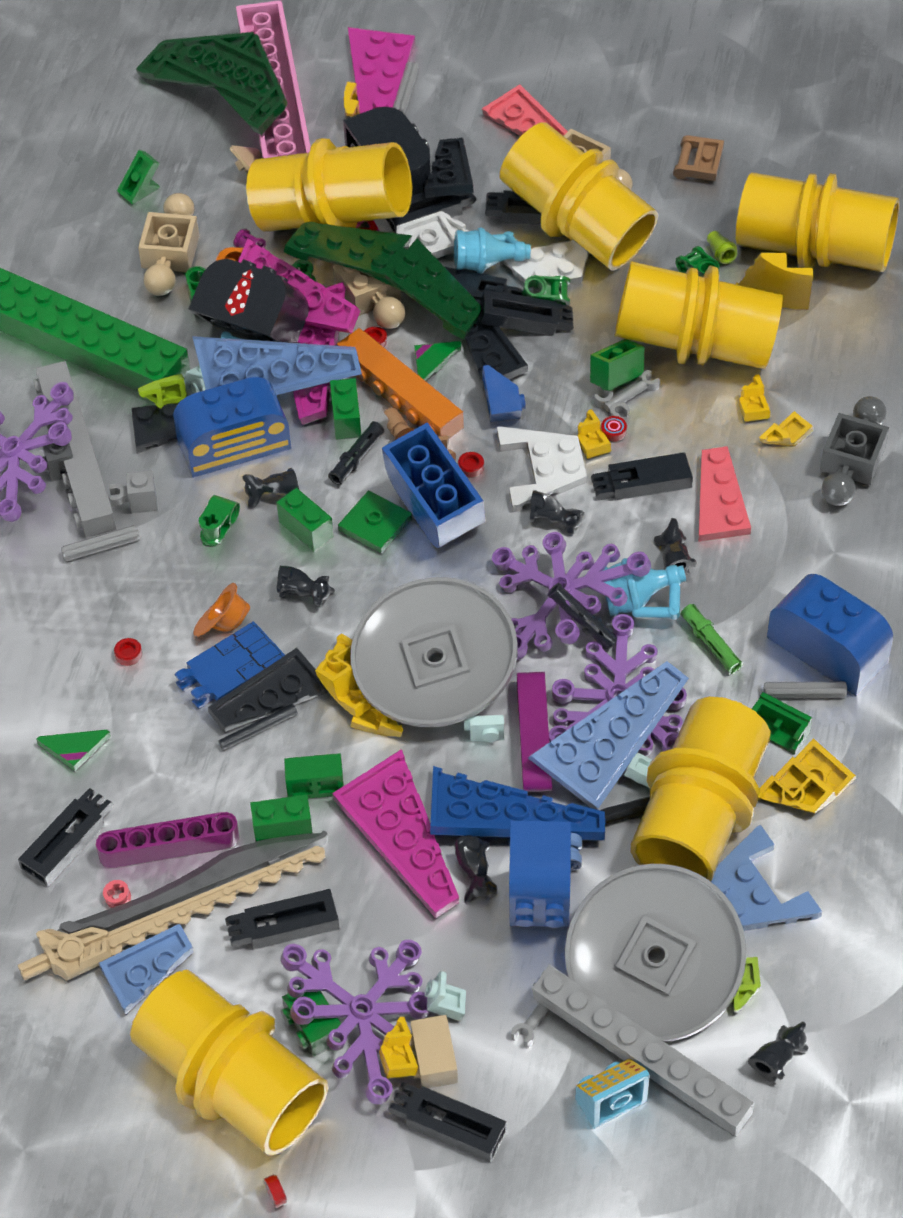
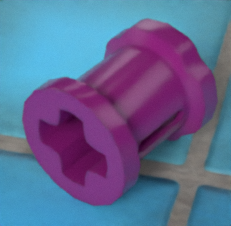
[233,228,266,249]

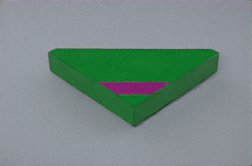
[414,341,461,381]
[36,729,111,771]

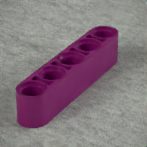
[517,672,552,792]
[96,812,239,868]

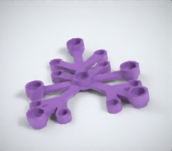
[0,382,74,522]
[492,532,651,659]
[549,614,687,756]
[280,940,430,1104]

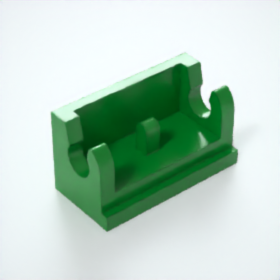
[752,692,812,755]
[284,753,344,799]

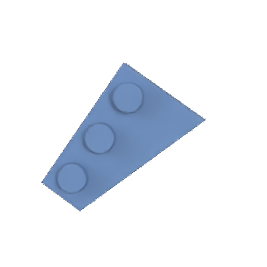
[99,924,194,1015]

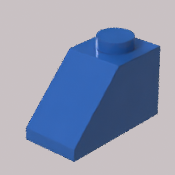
[482,365,526,423]

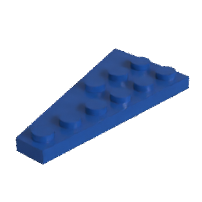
[430,766,605,841]

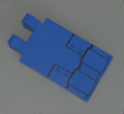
[175,621,285,709]

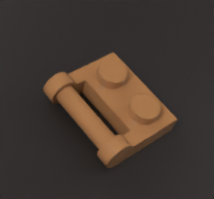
[673,135,724,181]

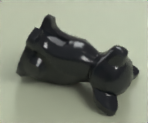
[242,468,299,508]
[530,490,584,535]
[654,518,697,576]
[277,565,335,606]
[454,835,497,903]
[748,1022,809,1082]

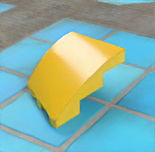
[735,253,813,310]
[315,633,373,718]
[759,738,856,814]

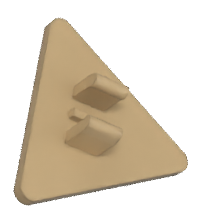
[230,145,262,172]

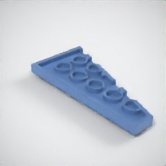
[192,336,362,395]
[528,661,689,810]

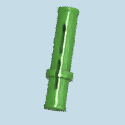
[680,604,743,674]

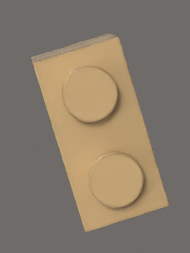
[410,1015,458,1088]

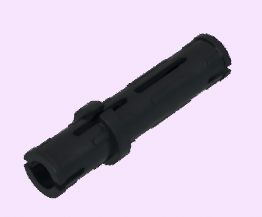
[328,421,385,485]
[547,583,618,649]

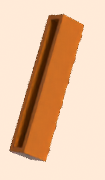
[337,328,464,439]

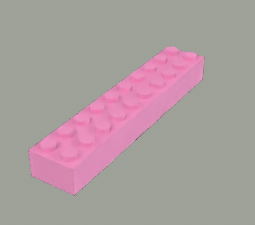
[236,0,311,158]

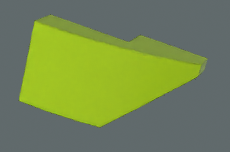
[138,374,186,408]
[732,957,761,1012]

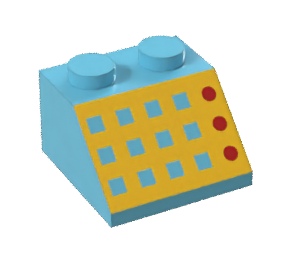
[575,1058,650,1129]

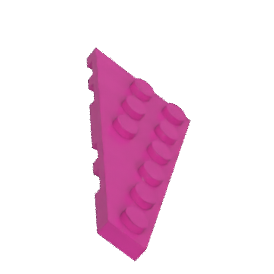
[348,27,415,113]
[238,238,360,334]
[293,282,346,425]
[332,749,459,918]

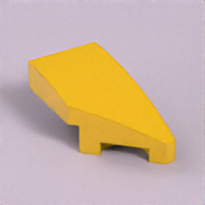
[344,81,360,116]
[739,374,770,422]
[577,409,611,459]
[759,411,814,446]
[350,699,403,737]
[379,1017,418,1078]

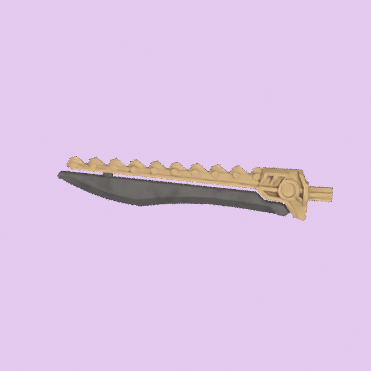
[17,831,328,981]

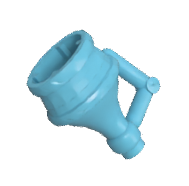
[454,227,531,274]
[603,558,686,620]

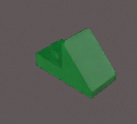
[117,150,160,204]

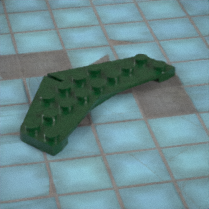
[136,32,288,135]
[283,222,481,340]

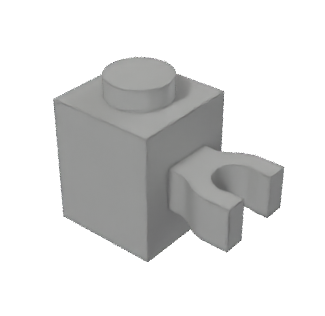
[109,470,158,514]

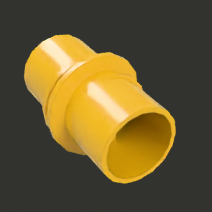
[499,123,659,270]
[246,138,412,232]
[735,172,900,272]
[614,261,783,369]
[630,696,771,881]
[130,969,329,1156]

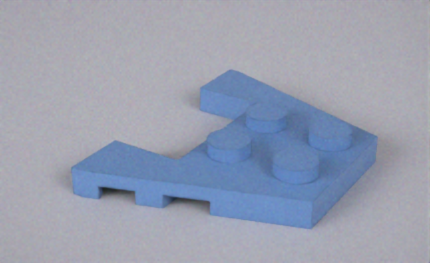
[710,825,822,931]

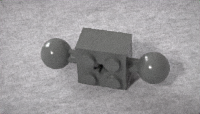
[820,396,889,506]

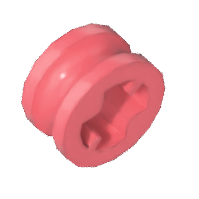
[103,880,131,908]

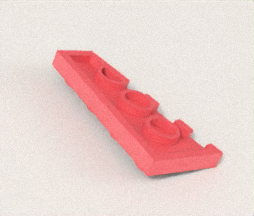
[482,84,568,136]
[698,446,751,542]

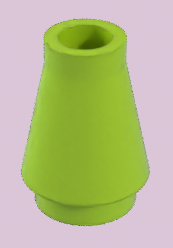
[707,231,737,264]

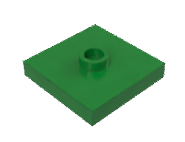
[338,490,412,554]

